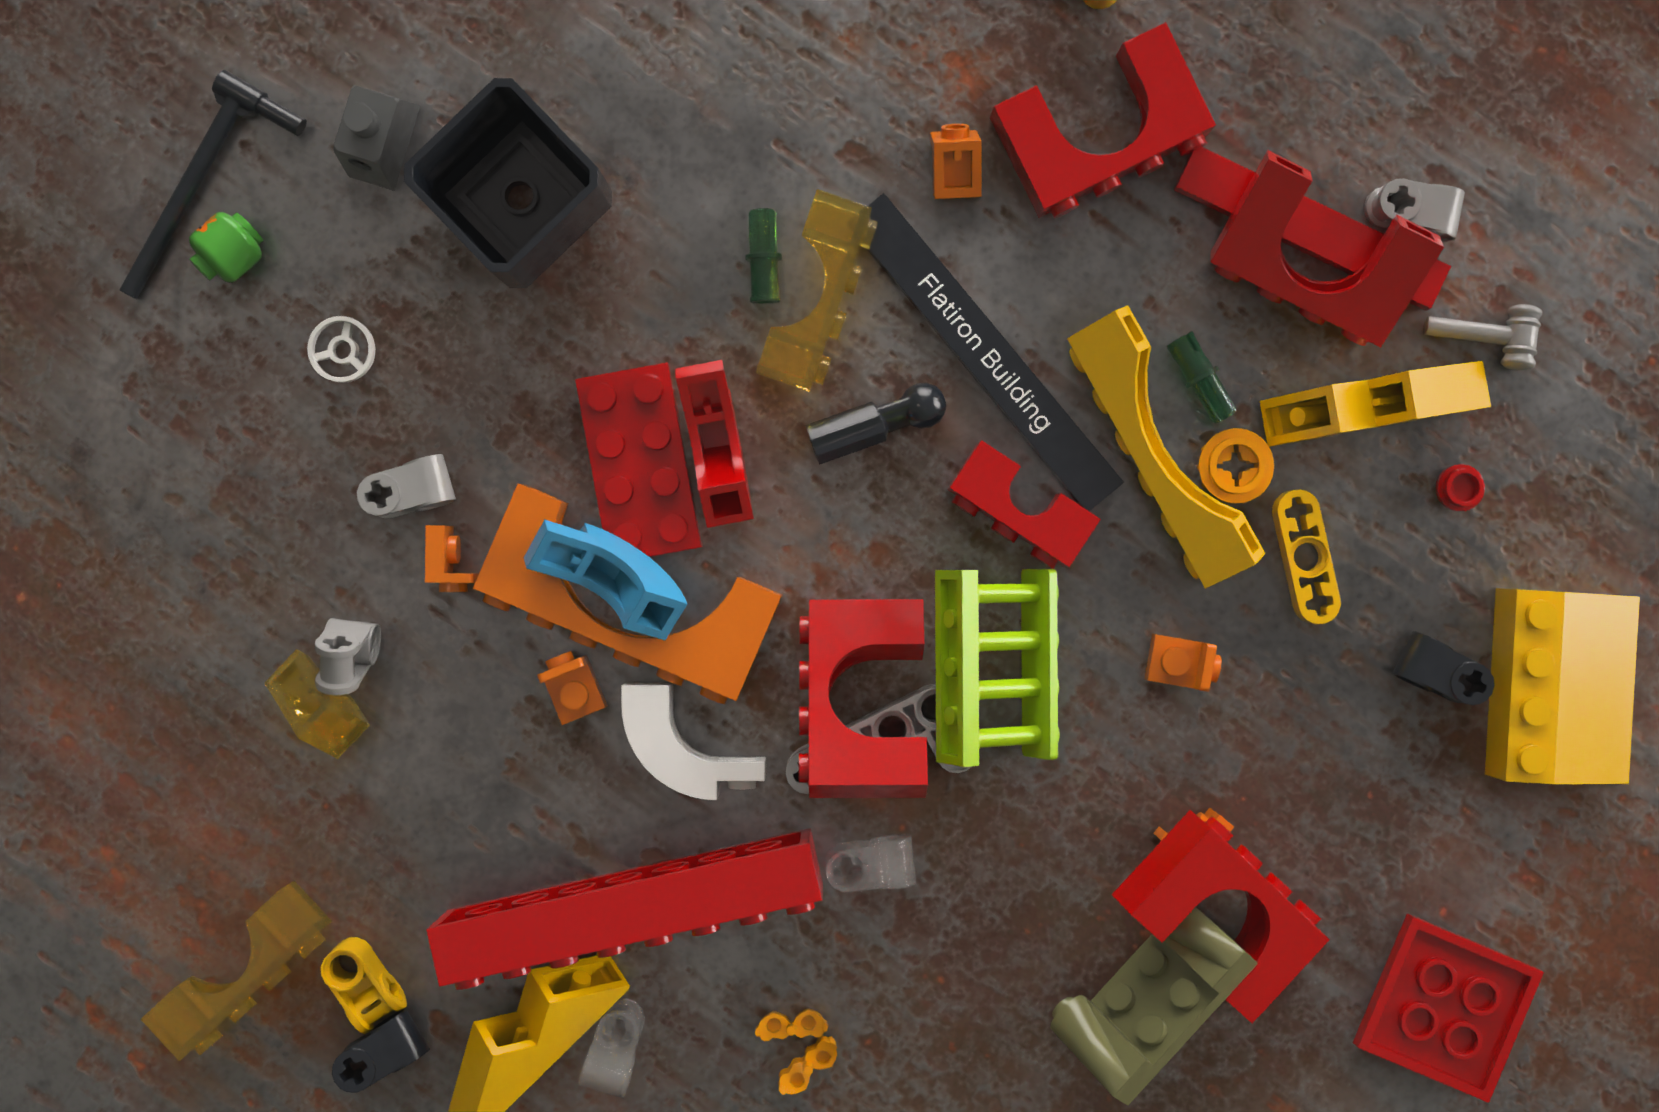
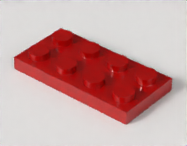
[575,362,702,557]

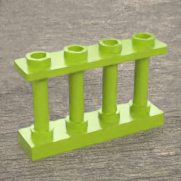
[935,569,1060,767]

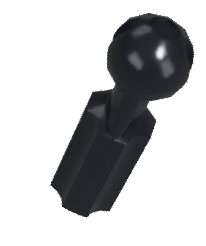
[805,383,946,465]

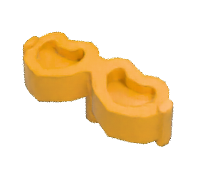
[755,1008,828,1041]
[778,1036,837,1095]

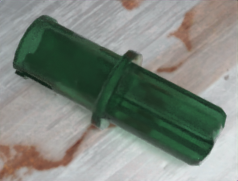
[745,208,782,304]
[1166,331,1236,424]

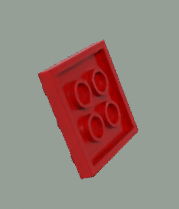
[1352,913,1544,1103]

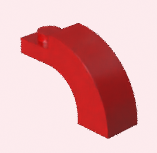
[675,360,754,528]

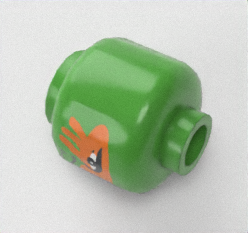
[189,212,263,283]

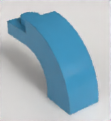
[524,519,688,640]

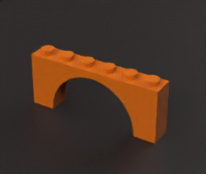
[473,483,783,705]

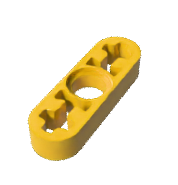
[1272,490,1341,624]

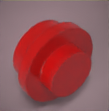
[1436,464,1485,511]

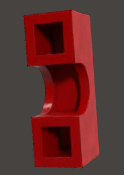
[947,440,1101,569]

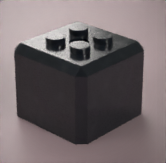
[404,78,612,288]

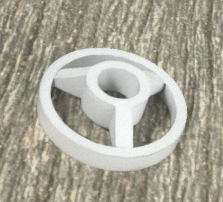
[307,316,376,383]

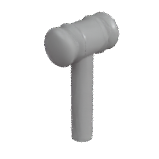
[1424,304,1542,371]

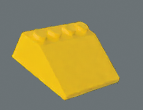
[1485,588,1640,784]

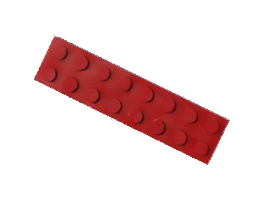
[426,828,823,990]

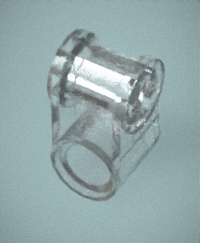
[824,834,917,892]
[578,998,645,1099]

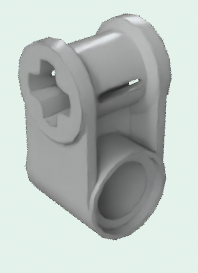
[1364,179,1465,242]
[357,454,456,519]
[315,618,381,695]

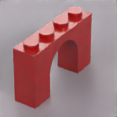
[990,22,1216,219]
[1210,150,1444,348]
[799,599,928,798]
[1112,810,1330,1024]

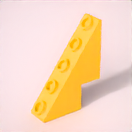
[1260,361,1491,447]
[448,955,630,1112]

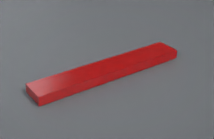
[1173,147,1452,311]

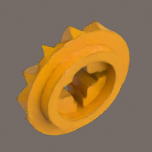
[1197,428,1274,504]

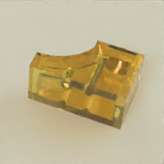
[265,649,370,759]

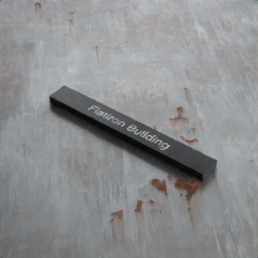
[847,193,1124,511]

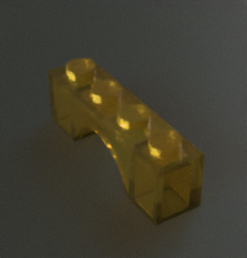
[755,189,878,392]
[140,881,332,1061]

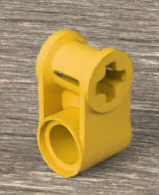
[321,937,407,1034]

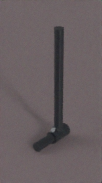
[119,70,307,299]

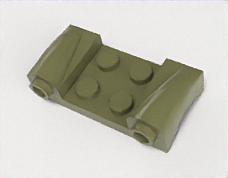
[1050,906,1258,1106]

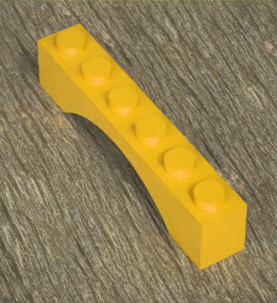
[1067,305,1266,589]

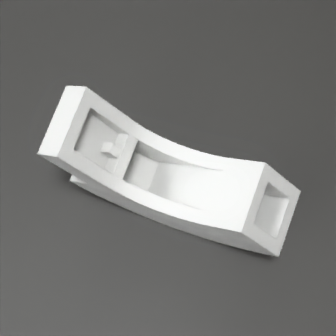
[621,682,766,800]

